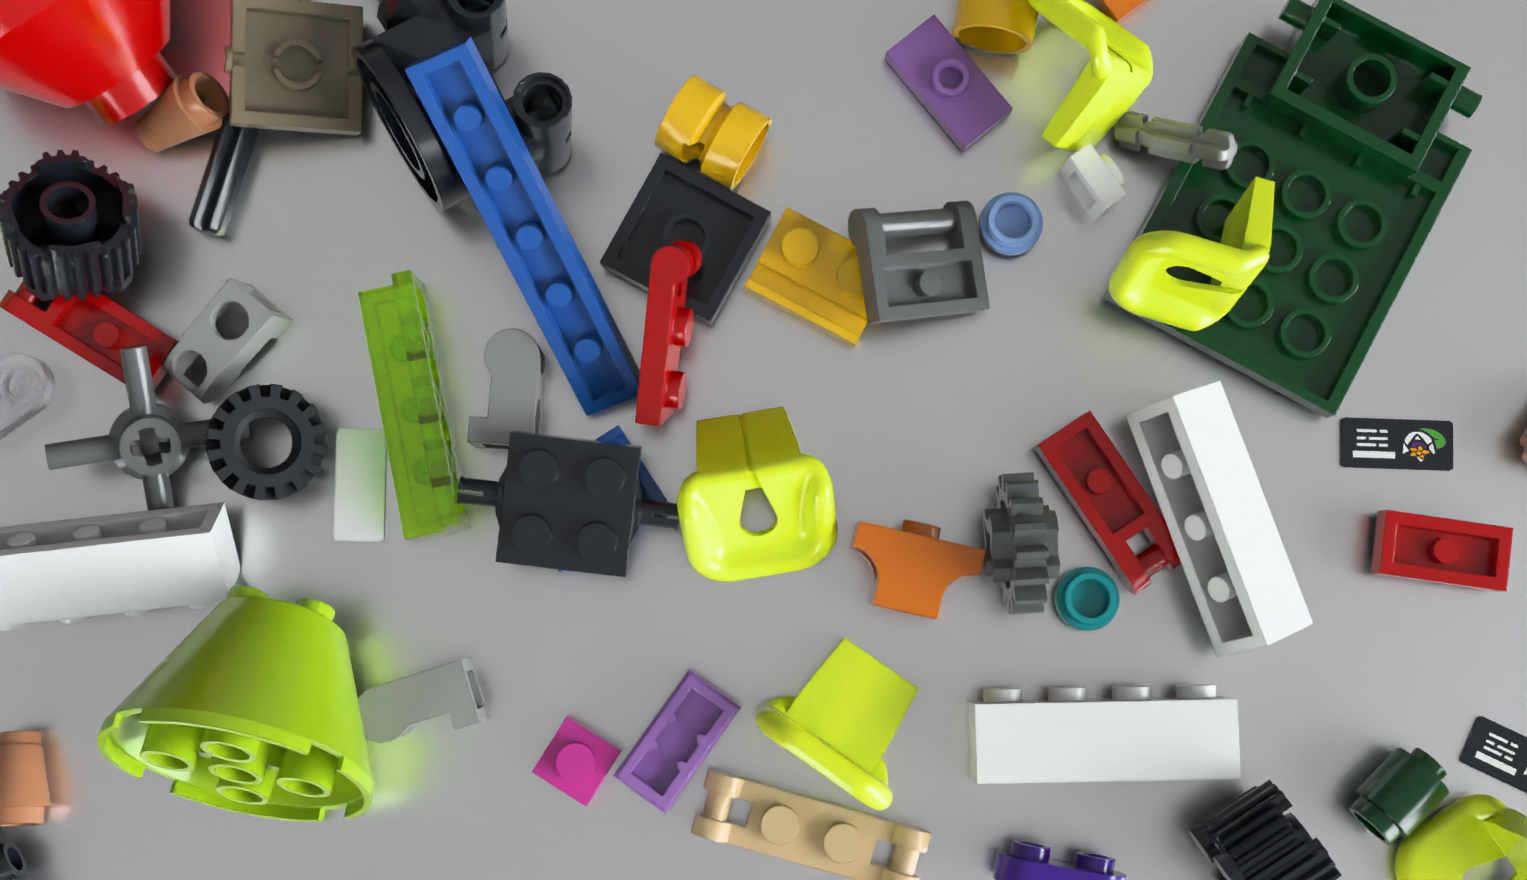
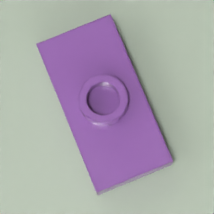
[885,15,1013,152]
[613,669,742,814]

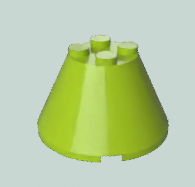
[96,585,375,822]

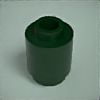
[1349,747,1449,845]

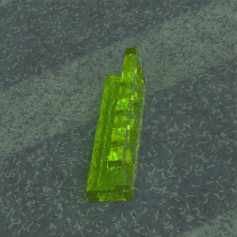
[358,270,471,540]

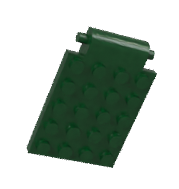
[1105,0,1482,418]

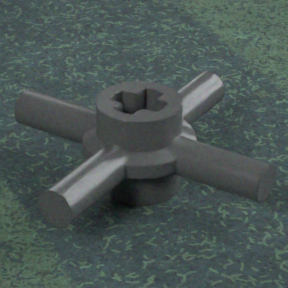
[45,344,250,511]

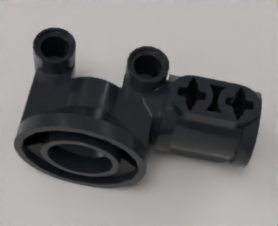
[351,0,572,212]

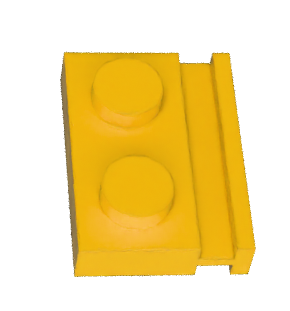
[744,207,867,348]

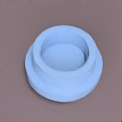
[979,192,1043,256]

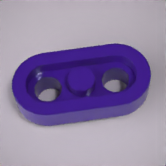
[993,840,1127,880]

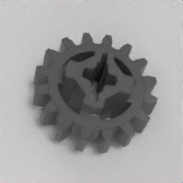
[983,472,1060,615]

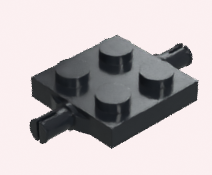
[457,430,679,577]

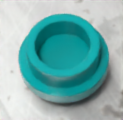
[1054,567,1120,631]

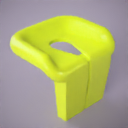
[1027,0,1153,152]
[1108,176,1275,331]
[677,406,838,582]
[755,638,919,810]
[1395,794,1527,880]

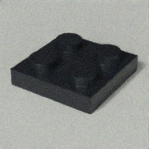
[600,153,771,326]

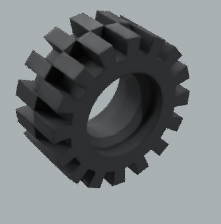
[205,384,328,500]

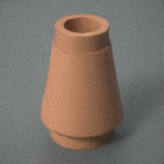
[135,71,229,152]
[0,731,52,827]

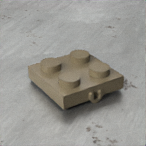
[224,0,363,136]

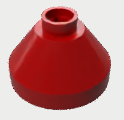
[0,0,177,126]

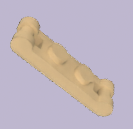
[690,769,932,880]

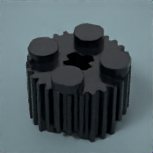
[0,150,142,301]
[1189,780,1342,880]

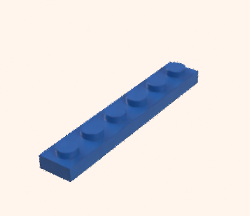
[405,36,640,416]

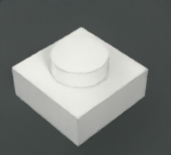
[1058,143,1127,222]

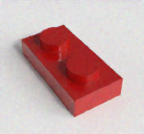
[1371,510,1514,592]

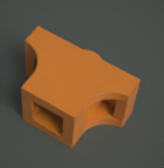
[850,520,986,619]

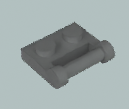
[848,200,990,324]

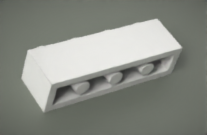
[1126,381,1313,658]
[0,502,241,631]
[967,684,1241,784]

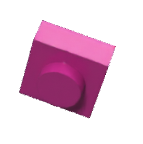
[532,715,623,806]

